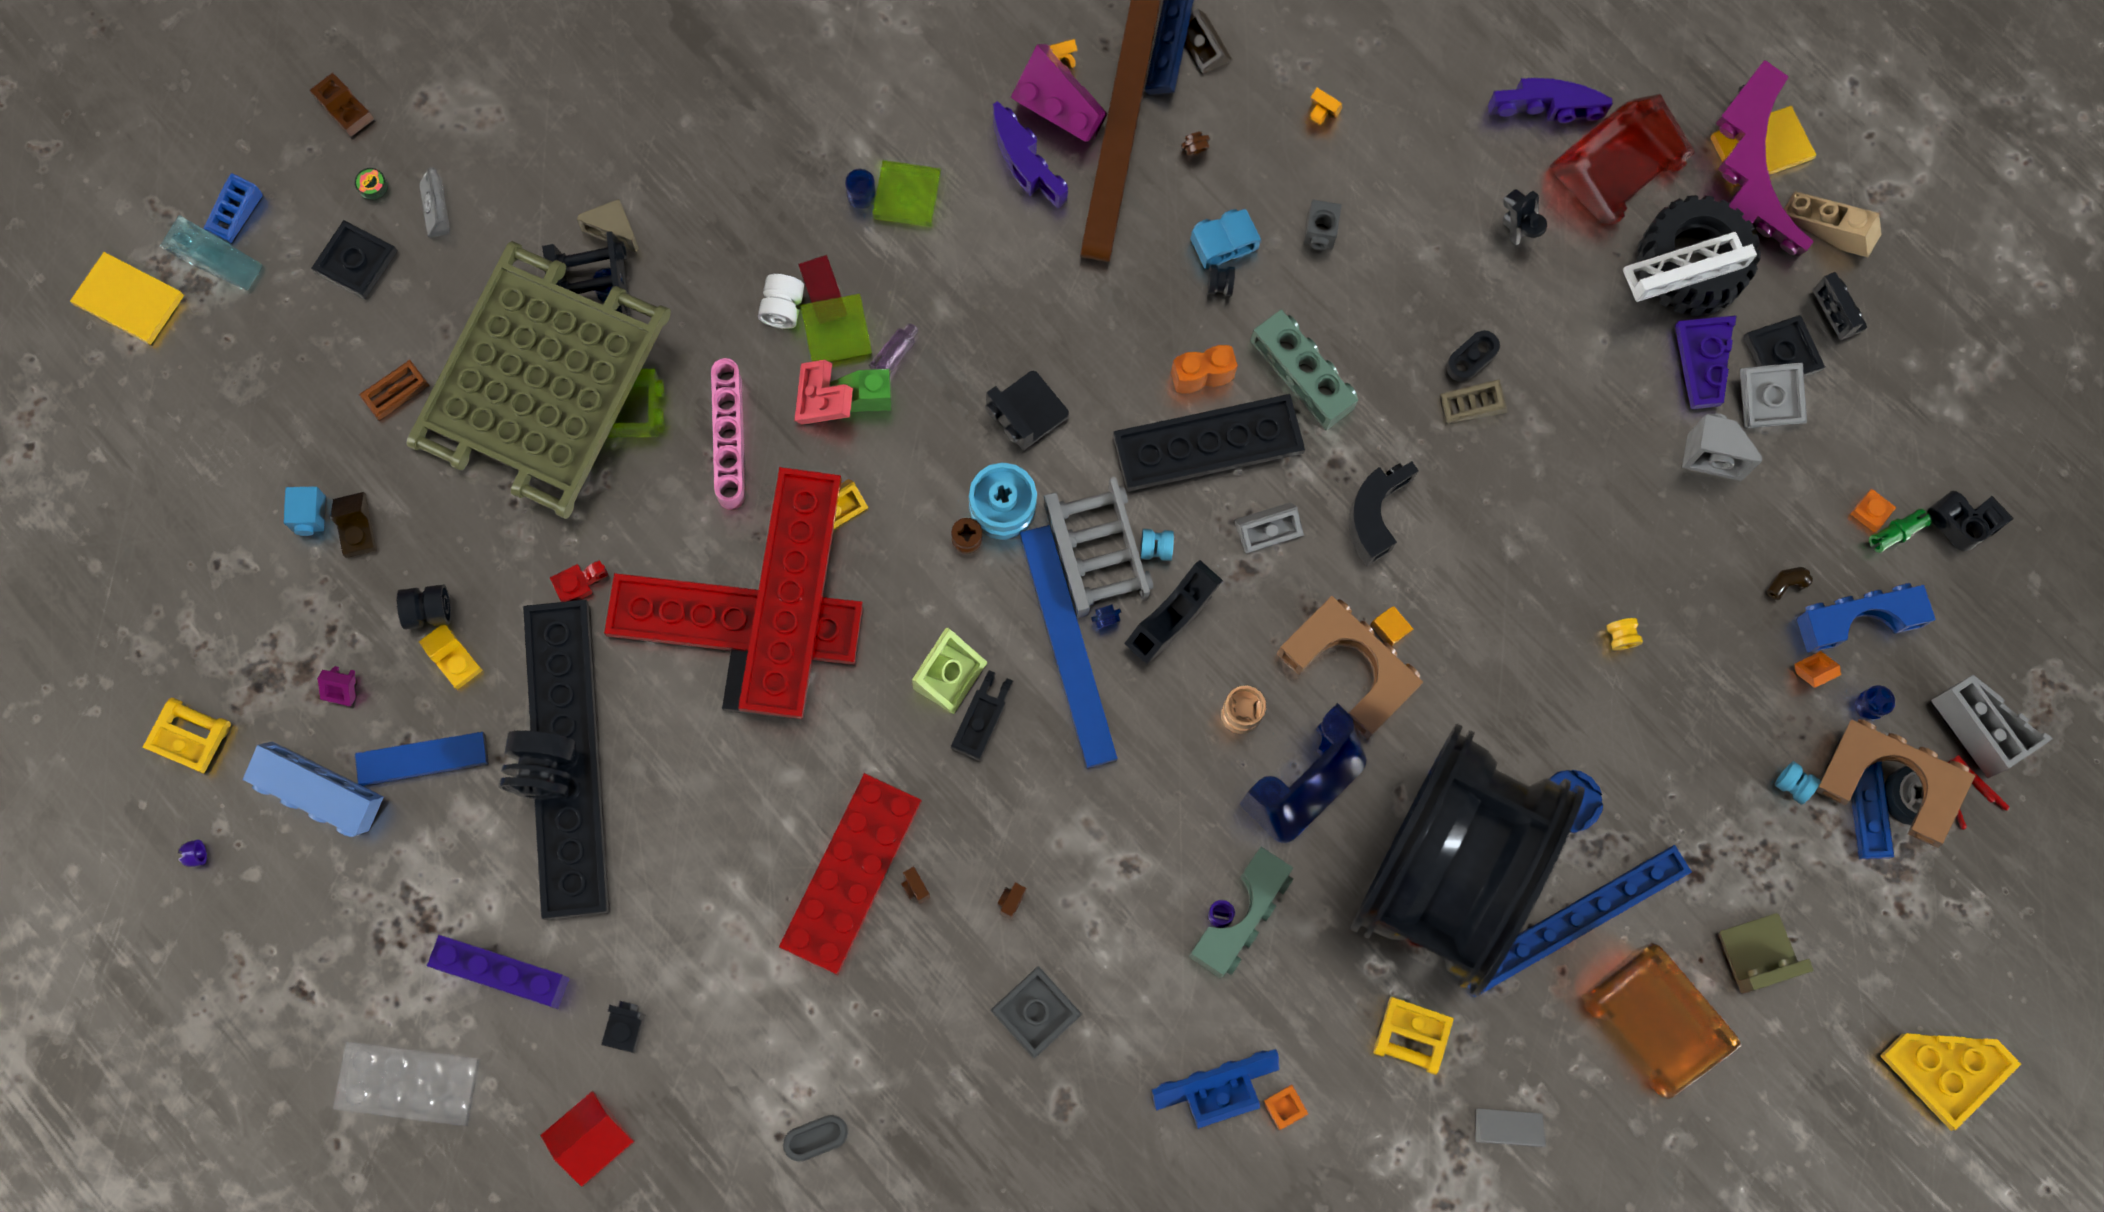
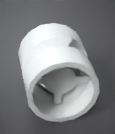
[758,274,805,329]

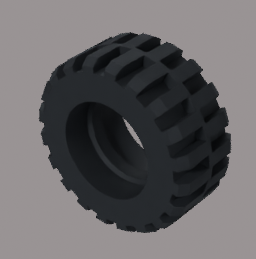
[1636,195,1761,315]

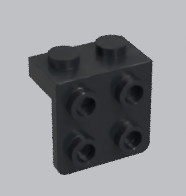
[985,371,1069,451]

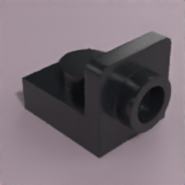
[601,1001,646,1053]

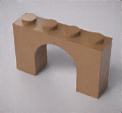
[1277,596,1423,740]
[1816,719,1976,848]

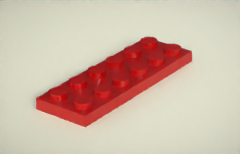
[779,773,922,976]

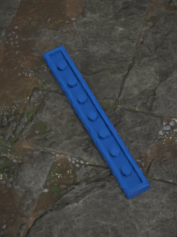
[1020,525,1118,769]
[1468,845,1692,997]

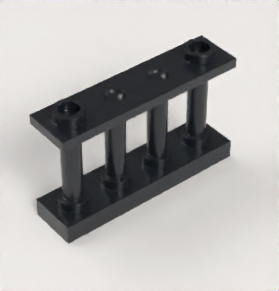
[542,231,631,317]

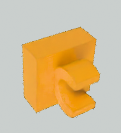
[1049,39,1078,68]
[1310,88,1343,125]

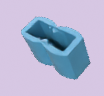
[1190,209,1261,269]

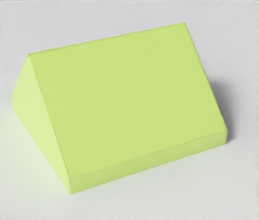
[912,628,987,714]

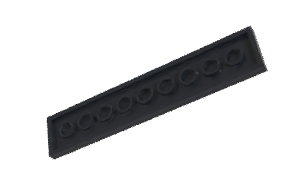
[523,599,609,920]

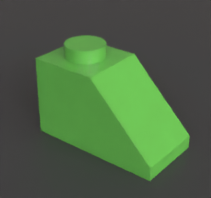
[830,369,892,412]

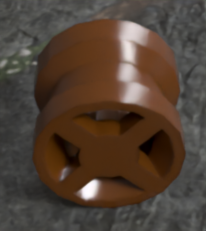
[951,518,982,554]

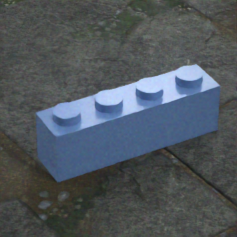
[242,741,384,837]

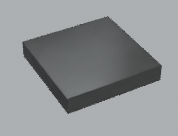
[990,966,1082,1059]

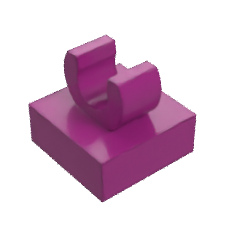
[317,666,356,706]

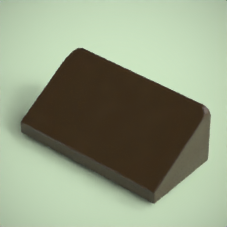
[1185,9,1232,74]

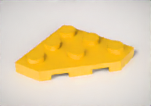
[1880,1033,2021,1131]

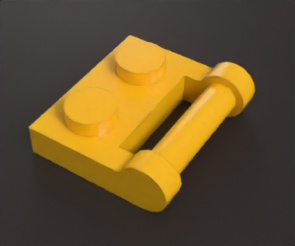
[142,697,231,774]
[1373,997,1454,1075]

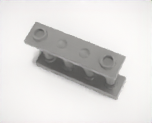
[1044,477,1153,618]

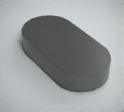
[783,1115,848,1162]

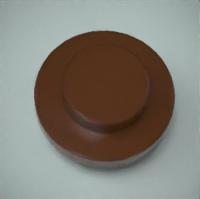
[1181,131,1210,156]

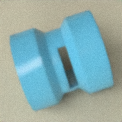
[1140,529,1174,561]
[1775,761,1821,805]

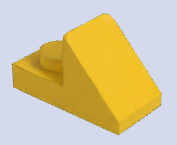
[419,625,483,690]

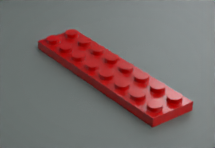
[738,467,842,719]
[604,573,863,665]

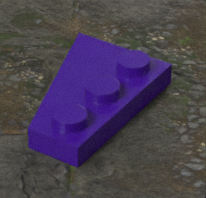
[1675,315,1737,409]

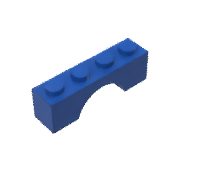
[1796,583,1936,653]

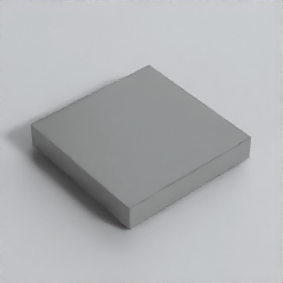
[1740,363,1807,429]

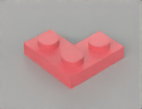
[794,360,853,425]

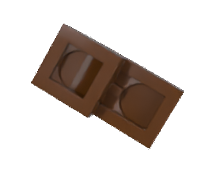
[309,72,374,137]

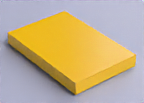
[1710,106,1816,187]
[70,252,184,345]

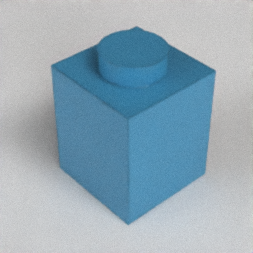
[284,487,326,536]

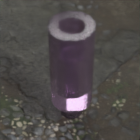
[869,323,919,373]

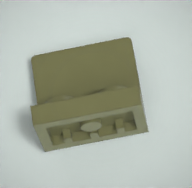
[1718,913,1814,994]

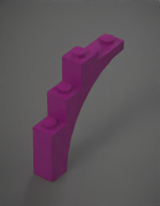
[1715,60,1814,257]

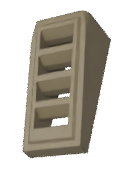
[1440,379,1507,424]

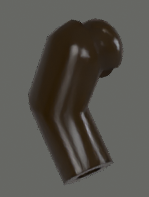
[1767,567,1813,600]

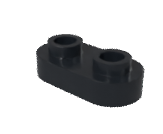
[1446,330,1500,382]

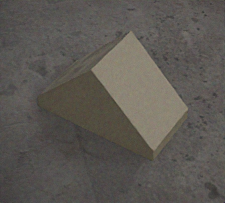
[577,199,639,253]

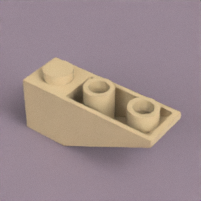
[1784,191,1881,257]

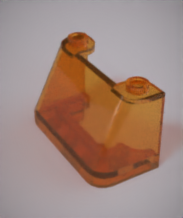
[1582,943,1741,1099]

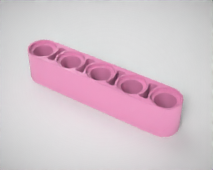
[711,358,745,510]

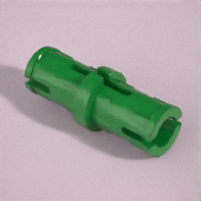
[1869,509,1931,553]

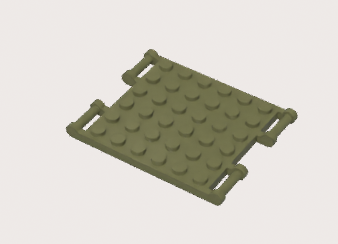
[407,241,671,519]

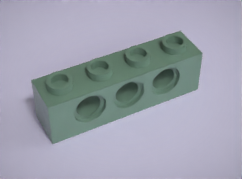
[1250,309,1358,431]

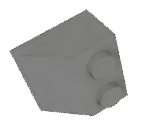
[1682,413,1762,481]

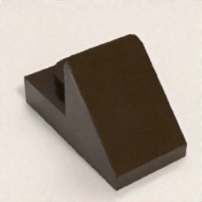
[330,492,377,558]

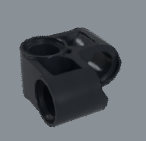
[1927,491,2014,551]

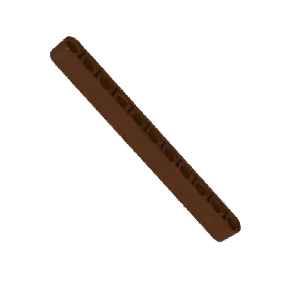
[1080,0,1161,262]

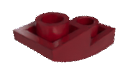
[798,255,848,325]

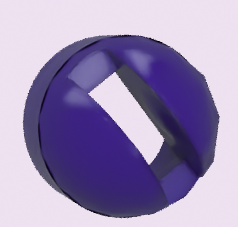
[178,839,207,867]
[1208,900,1235,928]

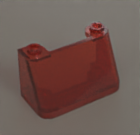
[1550,94,1695,225]

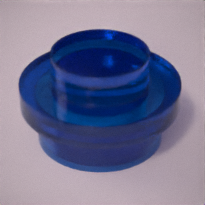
[1091,604,1122,628]

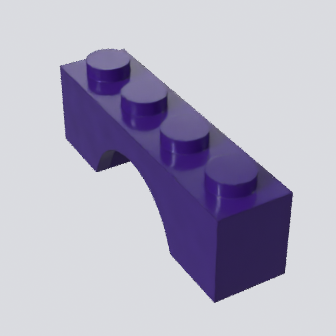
[427,935,570,1009]

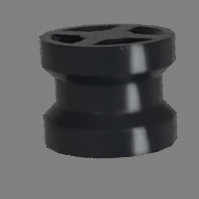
[1208,265,1235,296]

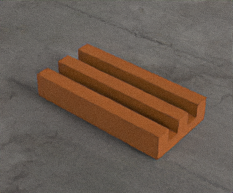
[359,360,430,421]

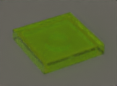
[873,160,941,227]
[800,294,872,362]

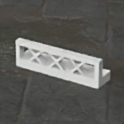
[1623,232,1757,302]

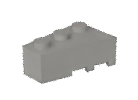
[1931,675,2053,779]

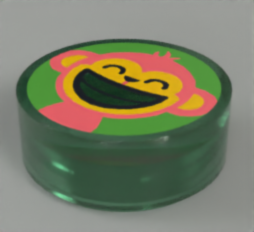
[355,168,387,200]

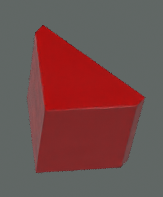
[540,1091,634,1187]

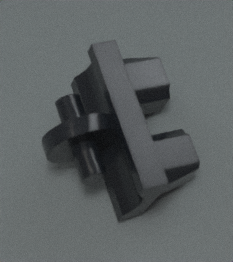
[1503,189,1547,245]

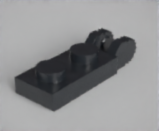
[951,670,1013,761]

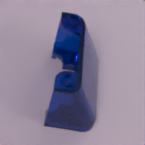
[1239,703,1367,843]

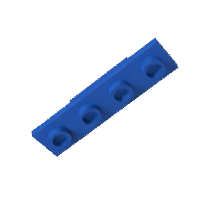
[1152,1049,1279,1129]

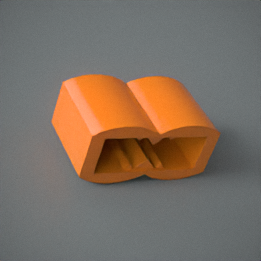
[1171,345,1238,394]

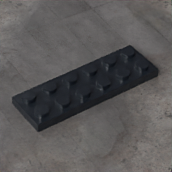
[1113,394,1305,492]

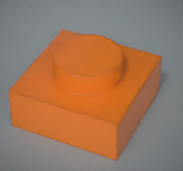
[1850,489,1896,533]
[1794,651,1841,688]
[1263,1085,1308,1130]

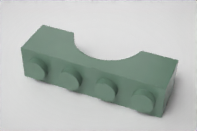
[1189,846,1293,978]

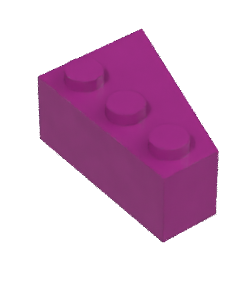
[1010,44,1108,142]

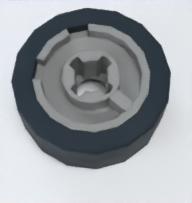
[1885,766,1923,825]

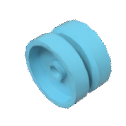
[969,462,1037,540]

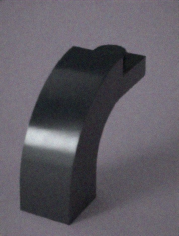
[1349,461,1419,566]
[1124,560,1223,664]

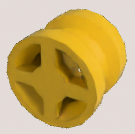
[1606,618,1643,651]

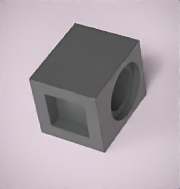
[1303,199,1342,250]

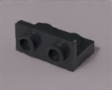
[1812,271,1867,341]

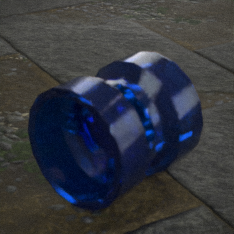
[845,169,876,209]

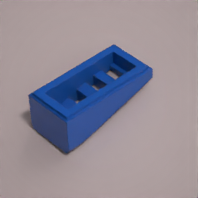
[204,173,263,243]

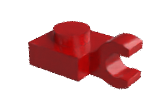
[550,560,609,602]

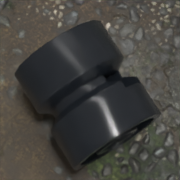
[397,584,451,630]

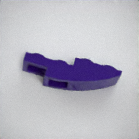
[1488,78,1613,123]
[993,101,1068,209]

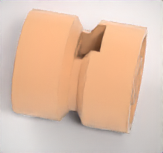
[1221,685,1266,734]

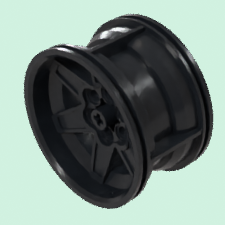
[1350,723,1585,996]

